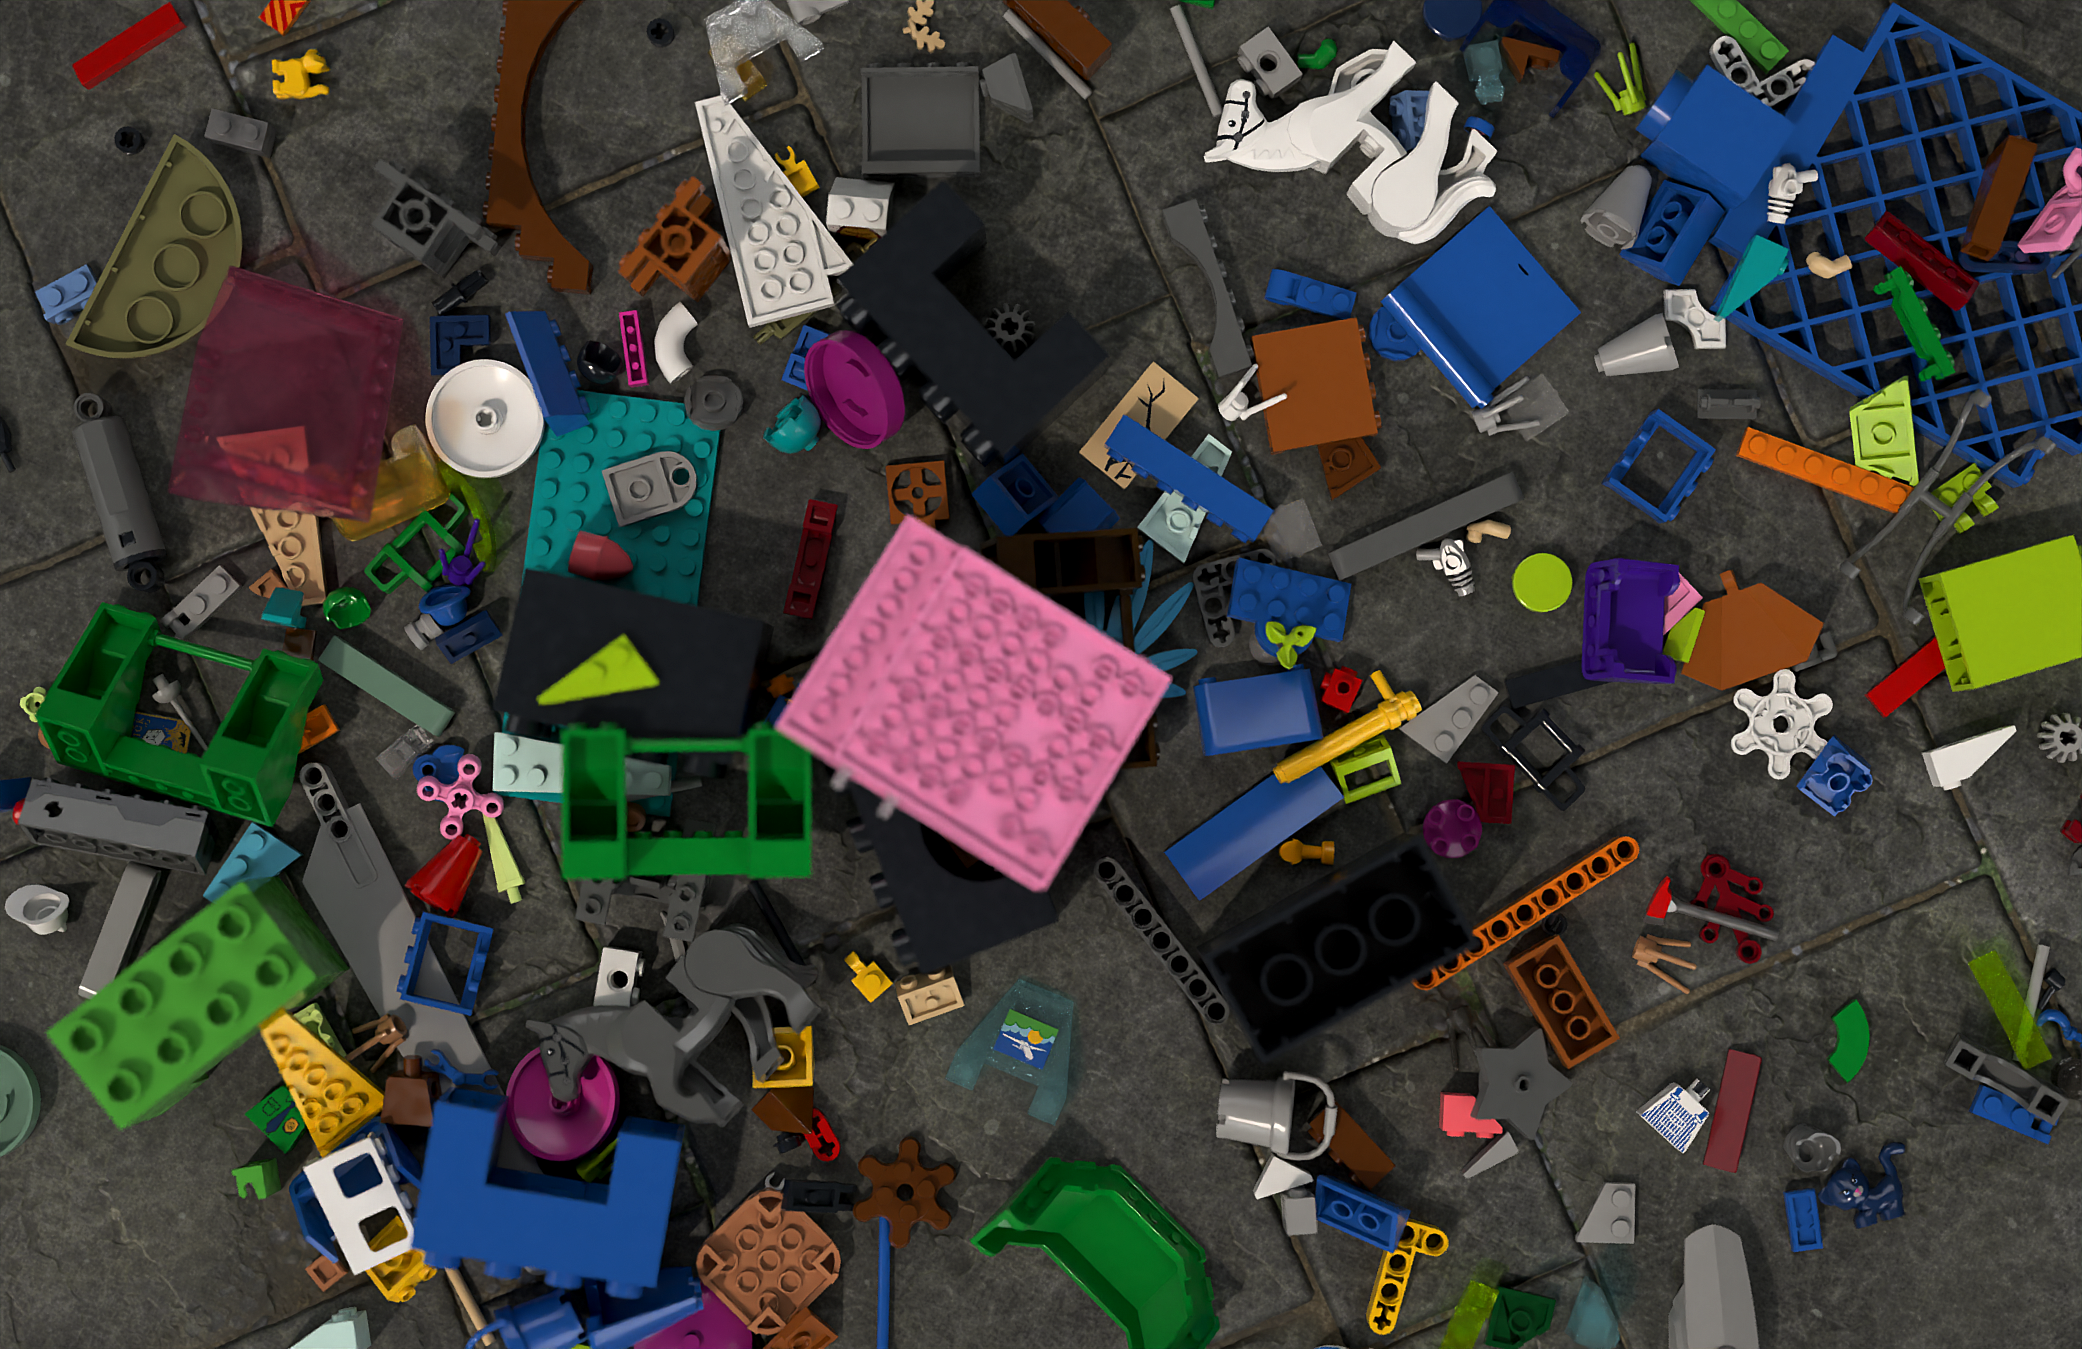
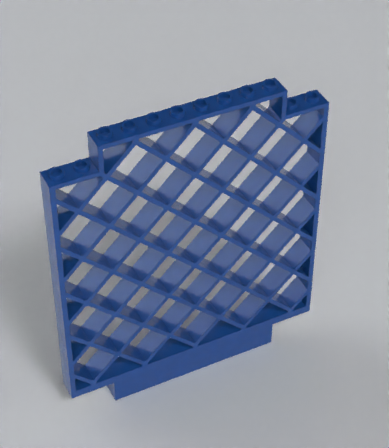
[1708,2,2082,488]

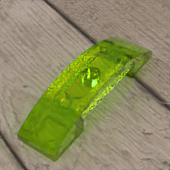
[438,461,497,573]
[1968,950,2052,1070]
[1438,1279,1499,1349]

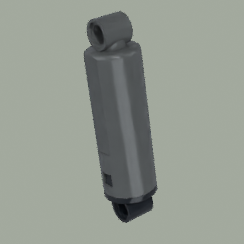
[72,393,168,593]

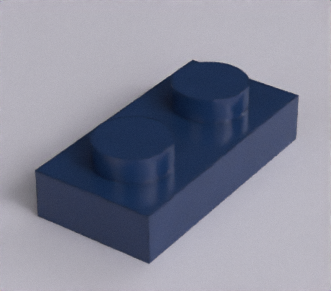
[435,610,503,664]

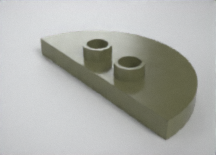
[65,134,243,359]

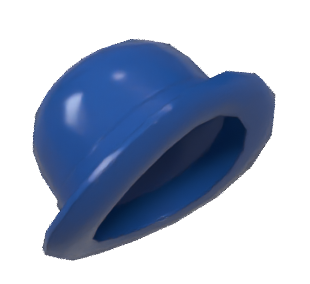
[419,584,471,626]

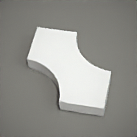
[1664,289,1726,349]

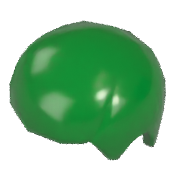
[323,586,371,629]

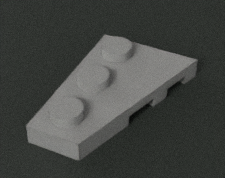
[1398,675,1499,764]

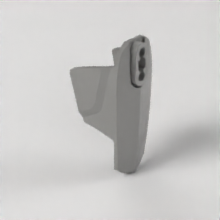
[1668,1224,1760,1349]

